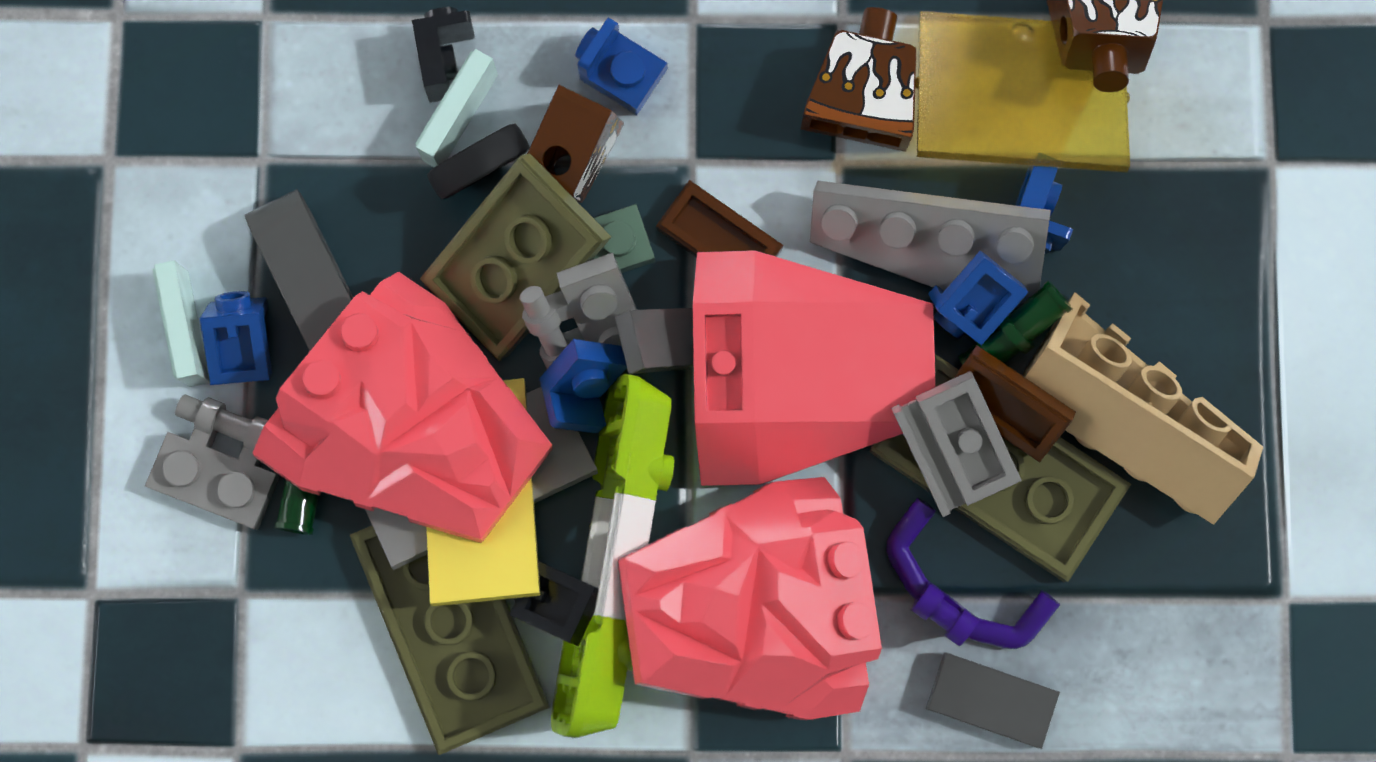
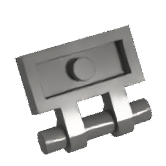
[520,253,637,369]
[145,394,280,530]

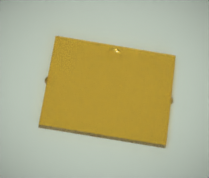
[915,11,1130,173]

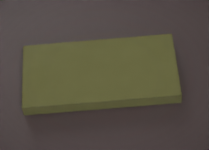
[869,354,1131,583]
[349,526,550,756]

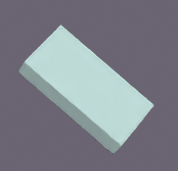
[415,49,498,167]
[152,260,210,387]

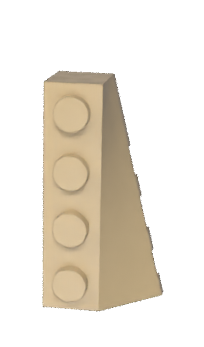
[1022,292,1263,525]

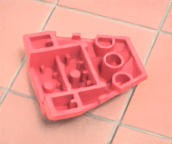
[252,272,553,543]
[618,477,882,720]

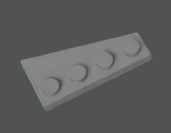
[810,181,1051,313]

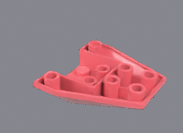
[693,251,936,486]

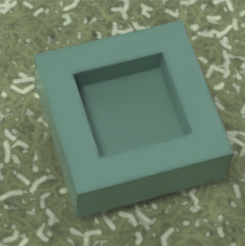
[593,204,655,273]

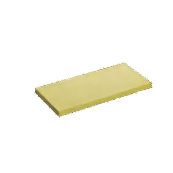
[426,378,540,607]

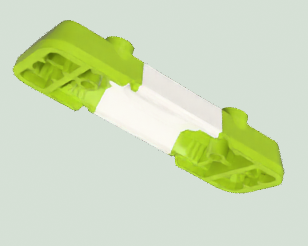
[551,374,674,738]

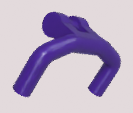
[886,497,1060,649]

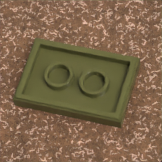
[420,153,612,361]

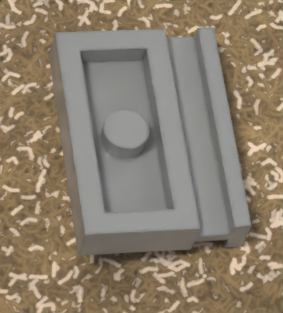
[891,371,1022,517]

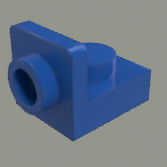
[575,17,668,115]
[1015,156,1073,254]
[928,250,1028,345]
[200,291,272,385]
[539,339,627,433]

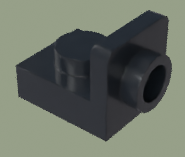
[412,7,475,103]
[509,561,599,646]

